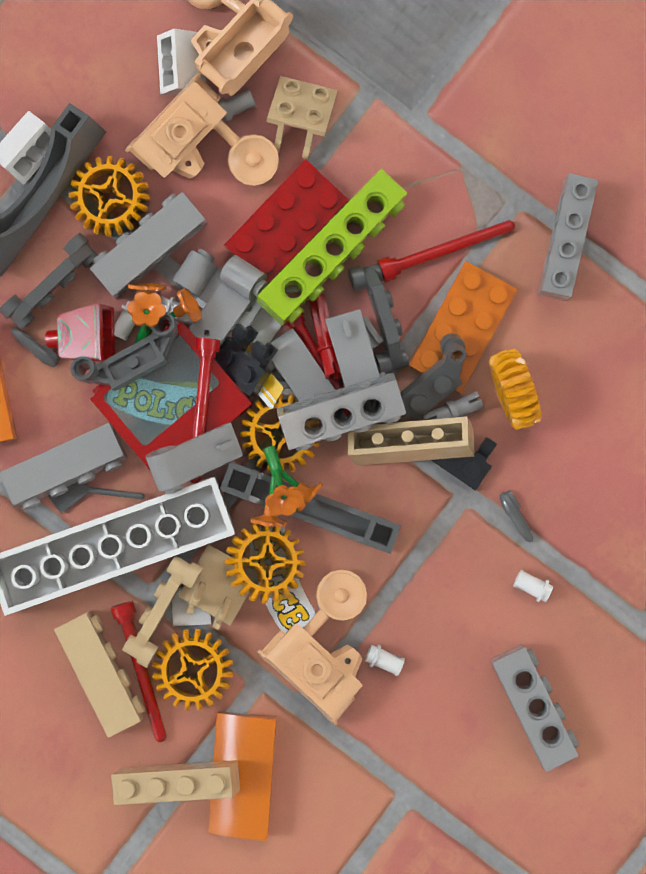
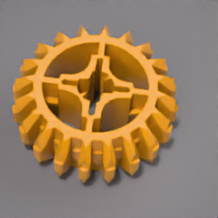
[69,156,150,237]
[489,348,542,430]
[240,393,320,473]
[224,523,306,604]
[152,629,233,711]

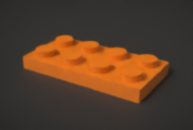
[409,261,518,394]

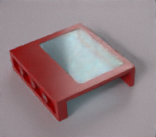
[90,322,253,470]

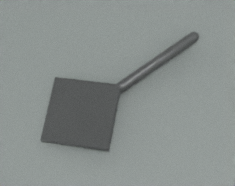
[48,482,145,514]

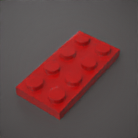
[224,159,349,284]

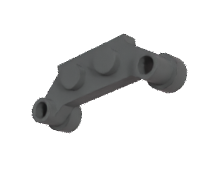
[0,233,98,330]
[348,264,409,375]
[70,312,178,392]
[370,333,466,421]

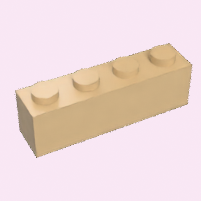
[348,417,474,466]
[54,611,145,738]
[111,760,240,805]

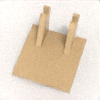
[267,76,338,159]
[178,544,258,630]

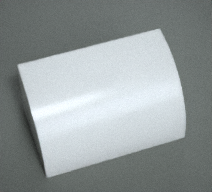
[157,28,206,96]
[0,111,51,185]

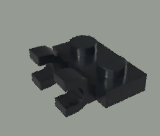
[214,324,278,397]
[431,437,497,491]

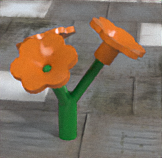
[127,283,203,344]
[250,446,323,527]

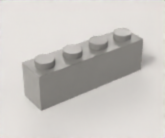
[90,192,207,299]
[0,423,128,510]

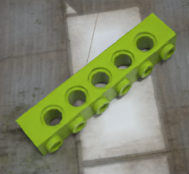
[256,168,407,326]

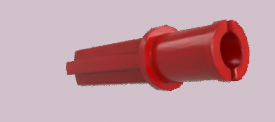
[308,293,342,380]

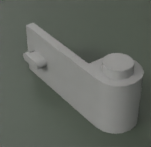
[172,249,262,328]
[189,255,268,346]
[325,309,385,402]
[267,328,335,420]
[145,422,243,494]

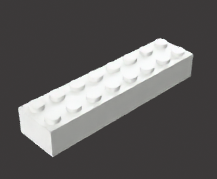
[0,477,236,616]

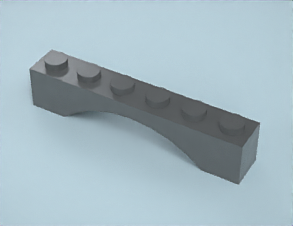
[0,103,106,277]
[220,462,401,554]

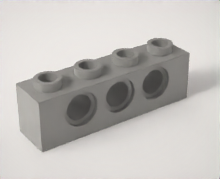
[537,173,598,301]
[277,372,407,451]
[490,644,579,772]

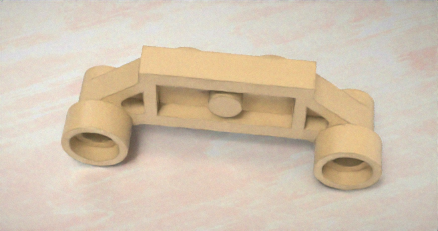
[122,556,203,668]

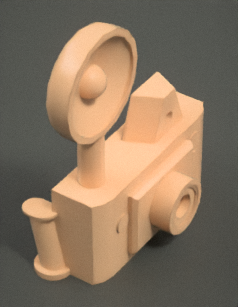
[188,0,293,96]
[125,72,279,186]
[257,570,367,726]

